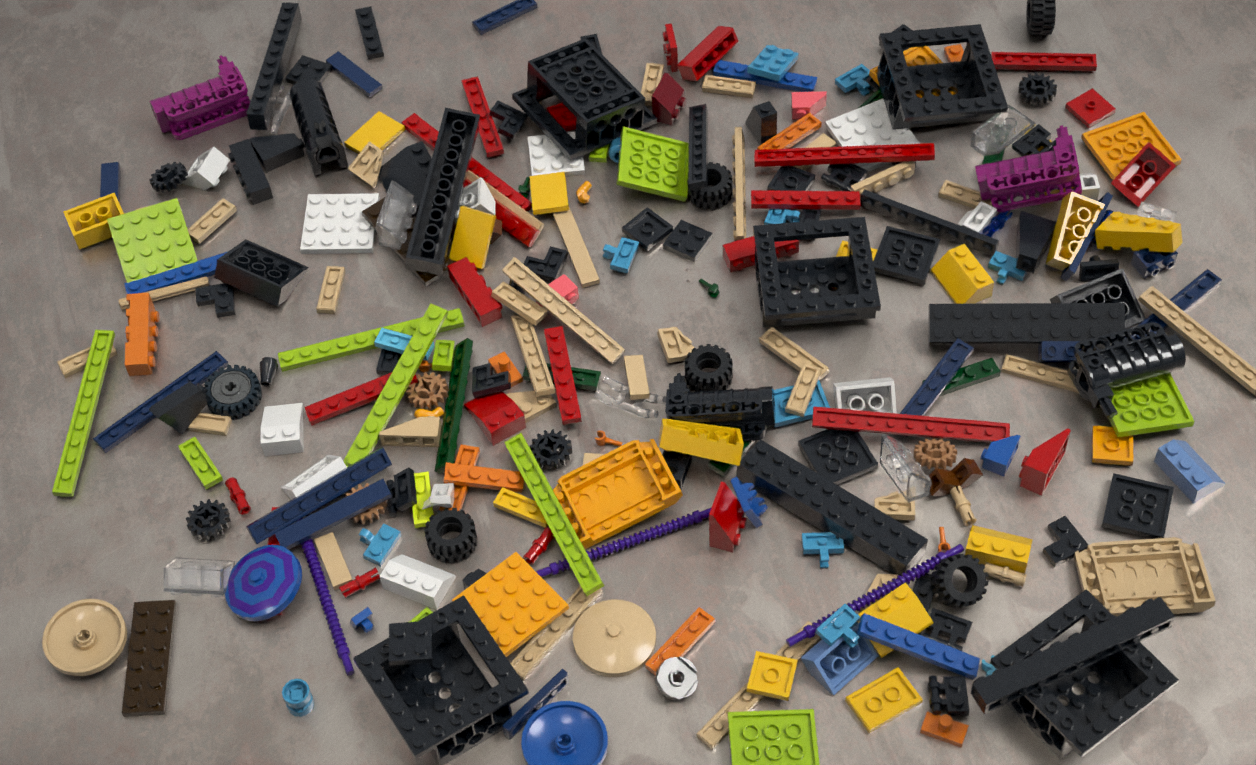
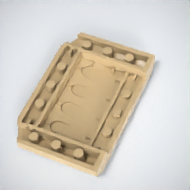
[1074,537,1216,617]

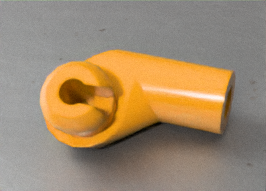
[576,181,592,204]
[414,406,444,418]

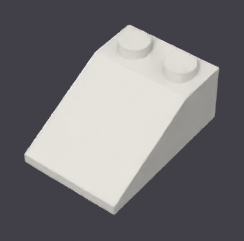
[261,403,304,456]

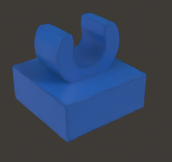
[350,607,373,633]

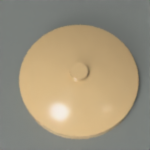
[42,599,127,676]
[573,599,656,677]

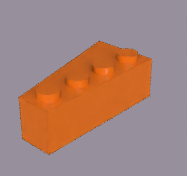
[125,292,160,376]

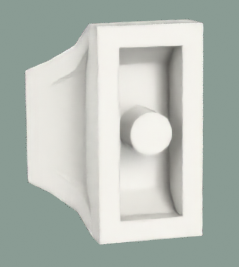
[958,201,997,234]
[422,483,454,509]

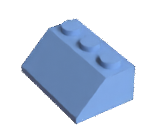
[1154,439,1225,504]
[801,622,878,695]

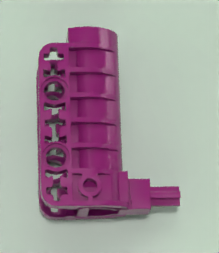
[149,55,251,140]
[975,125,1082,212]

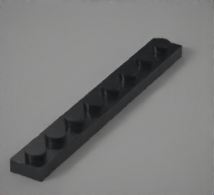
[688,104,708,190]
[861,189,999,256]

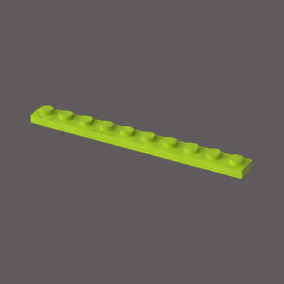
[343,303,448,467]
[277,308,465,372]
[52,330,115,497]
[504,433,605,596]

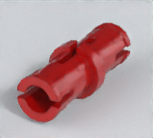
[225,477,251,515]
[523,527,554,565]
[339,567,380,598]

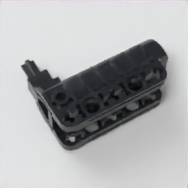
[289,79,348,176]
[1067,322,1186,419]
[665,373,776,441]

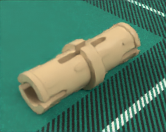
[950,486,976,526]
[984,562,1027,587]

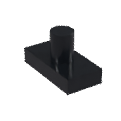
[1079,255,1119,281]

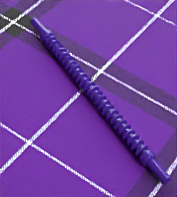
[536,508,711,577]
[296,518,354,676]
[786,544,964,647]

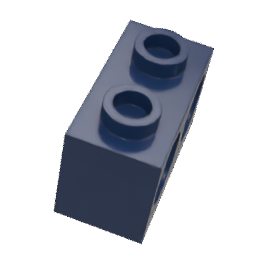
[1131,248,1178,279]
[1038,341,1081,363]

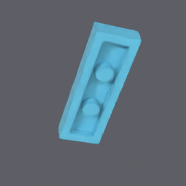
[374,328,434,361]

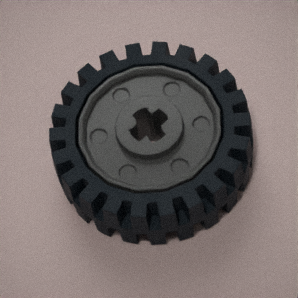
[204,365,262,420]

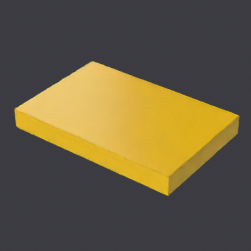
[344,111,405,154]
[530,171,569,215]
[449,206,496,269]
[845,667,923,733]

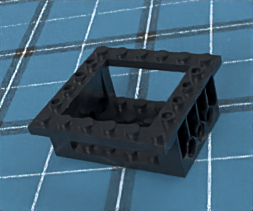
[876,24,1008,130]
[512,38,657,160]
[753,217,881,327]
[990,589,1179,760]
[353,595,529,765]

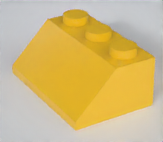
[63,192,124,250]
[931,244,994,304]
[965,525,1033,574]
[858,583,933,658]

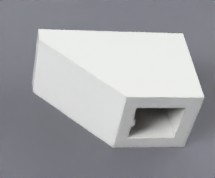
[1074,173,1100,201]

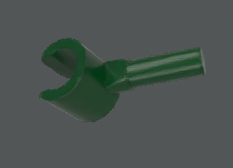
[518,177,530,198]
[699,278,720,298]

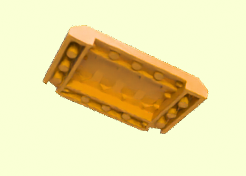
[553,439,683,549]

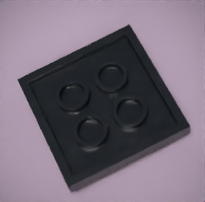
[873,226,940,285]
[798,429,878,485]
[1102,473,1174,539]

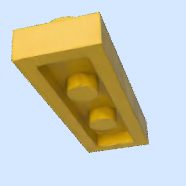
[493,487,548,528]

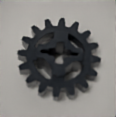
[1018,72,1057,106]
[149,162,188,193]
[530,429,573,470]
[186,499,231,541]

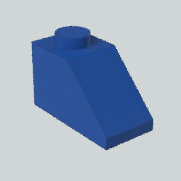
[980,435,1021,477]

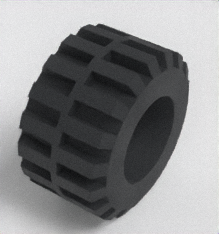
[1026,0,1056,35]
[688,162,733,210]
[685,344,733,392]
[425,508,477,563]
[931,554,989,608]

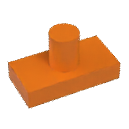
[488,351,523,387]
[920,711,969,748]

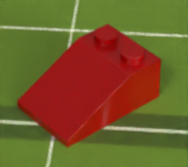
[1111,142,1176,207]
[464,391,526,446]
[1019,428,1071,496]
[709,481,747,553]

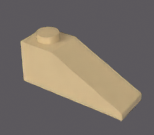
[379,416,442,447]

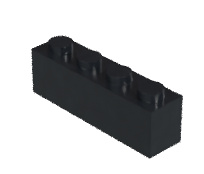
[228,139,273,205]

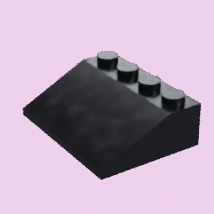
[378,141,432,217]
[214,239,309,306]
[1050,268,1146,329]

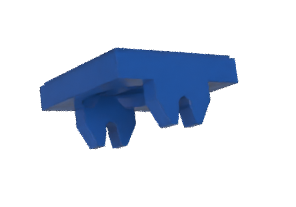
[730,476,768,528]

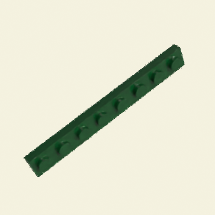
[434,338,473,475]

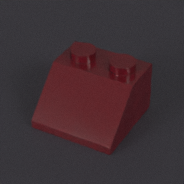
[652,73,687,126]

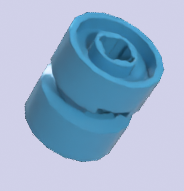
[282,679,314,717]

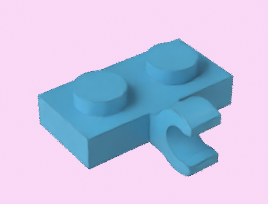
[835,64,870,96]
[764,209,800,225]
[603,237,639,274]
[988,251,1027,284]
[359,524,401,566]
[801,532,844,568]
[815,603,861,648]

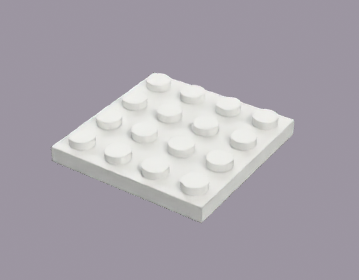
[825,99,920,172]
[300,193,380,254]

